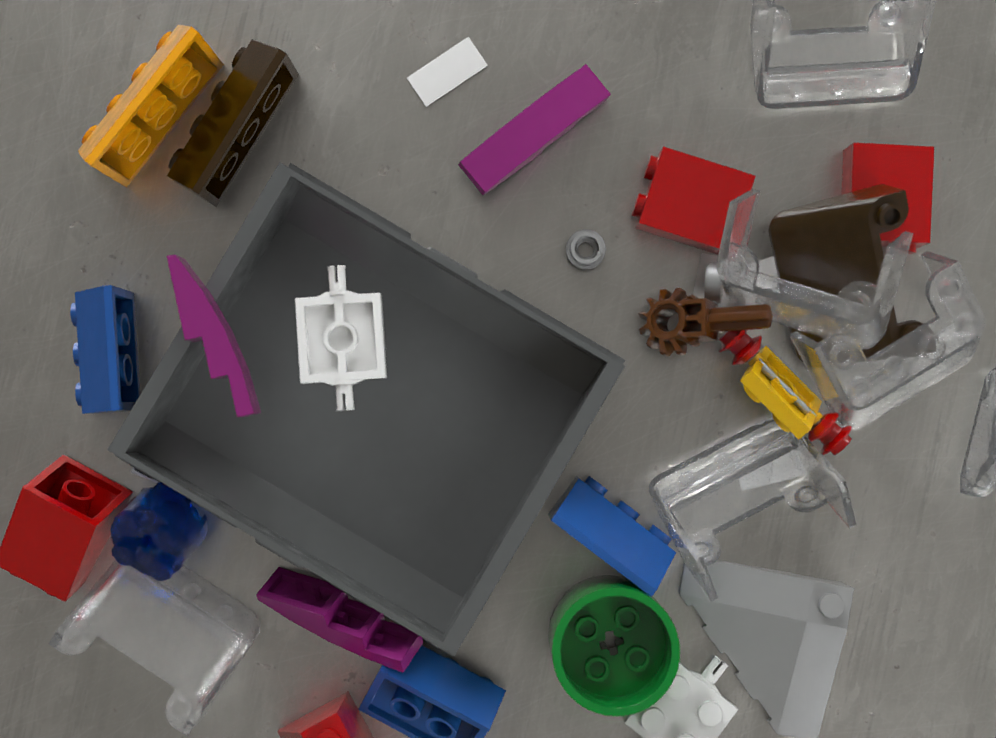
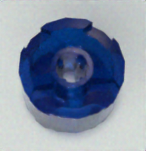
[110,482,208,582]

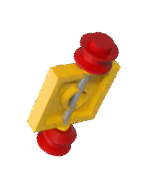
[718,330,852,455]

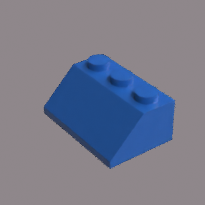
[70,285,141,414]
[548,476,676,597]
[358,644,506,738]

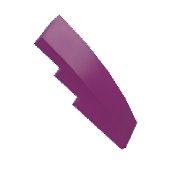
[458,64,611,196]
[167,254,261,417]
[256,567,423,672]

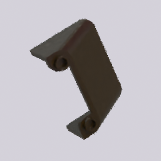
[769,184,936,365]

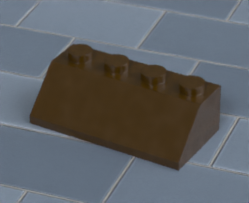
[167,39,299,207]

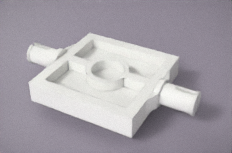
[295,265,387,411]
[624,655,738,738]

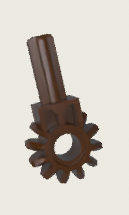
[638,288,773,357]

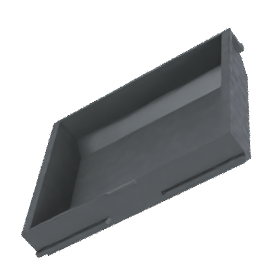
[108,163,625,656]

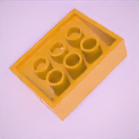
[78,25,224,188]

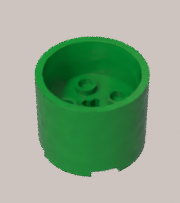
[548,575,680,717]

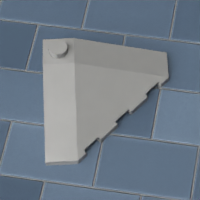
[679,554,854,738]

